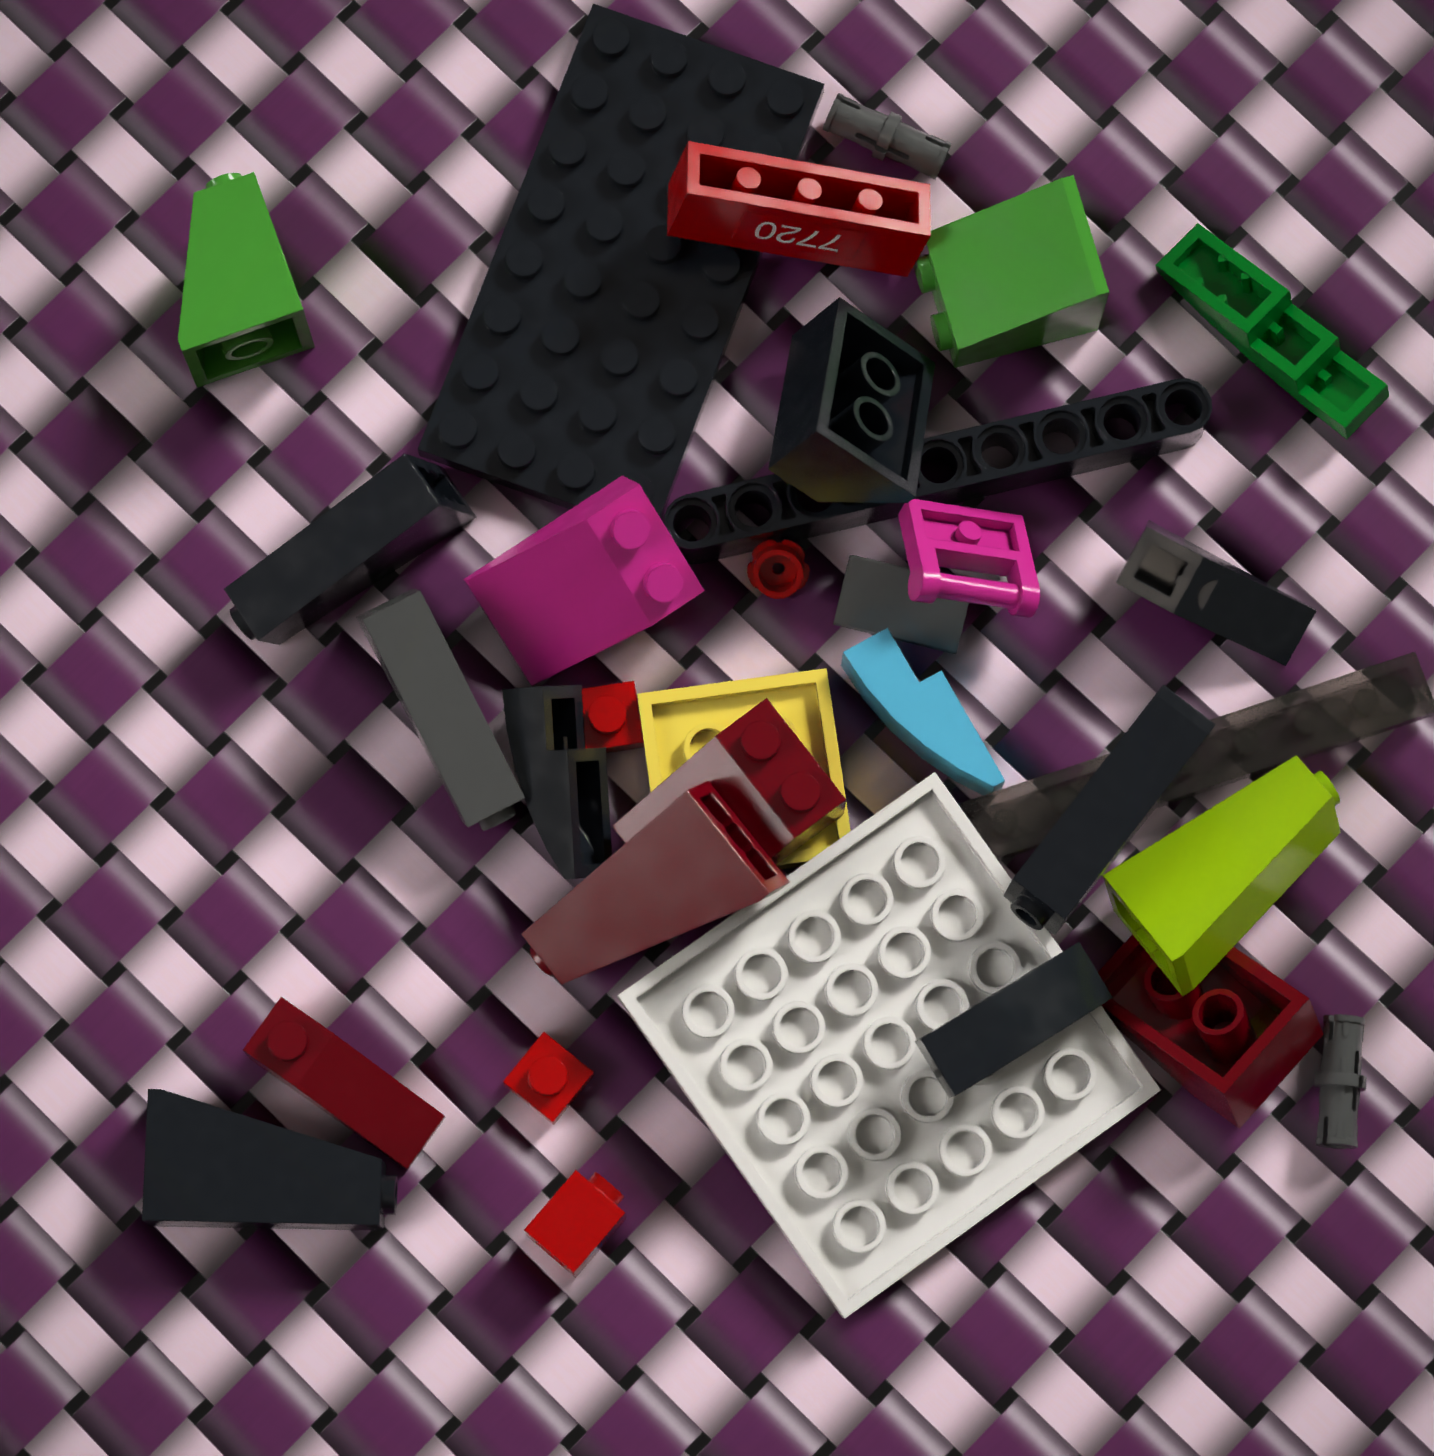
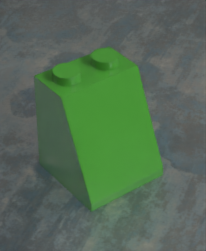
[178,172,315,388]
[914,175,1109,368]

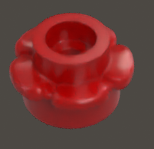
[747,539,810,599]

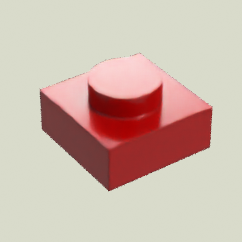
[582,681,644,753]
[503,1032,594,1125]

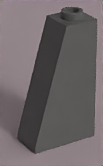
[356,589,525,831]

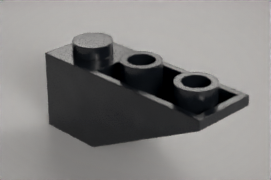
[1116,520,1317,666]

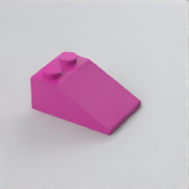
[463,476,705,686]

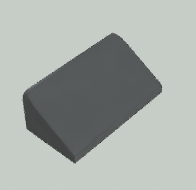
[833,555,969,654]

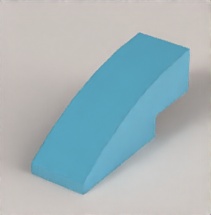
[841,628,1005,799]

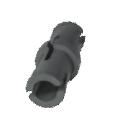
[822,93,952,180]
[1314,1014,1367,1149]

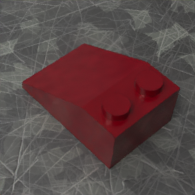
[612,698,846,865]
[1098,934,1324,1129]

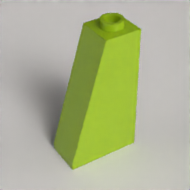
[1103,755,1341,996]

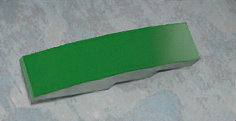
[1155,223,1389,440]

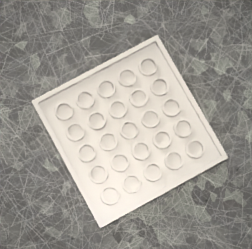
[617,772,1161,1319]

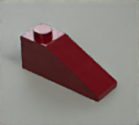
[243,997,446,1170]

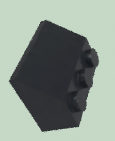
[768,297,935,503]

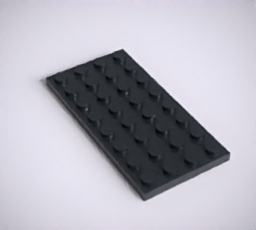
[418,4,825,520]

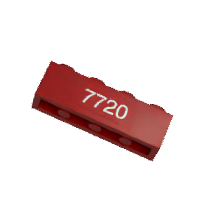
[667,141,931,277]

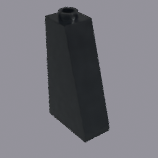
[224,453,476,645]
[1003,685,1216,936]
[142,1089,398,1231]

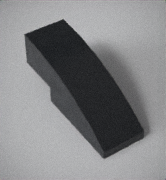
[502,685,612,879]
[915,942,1113,1098]

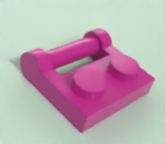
[898,499,1040,618]

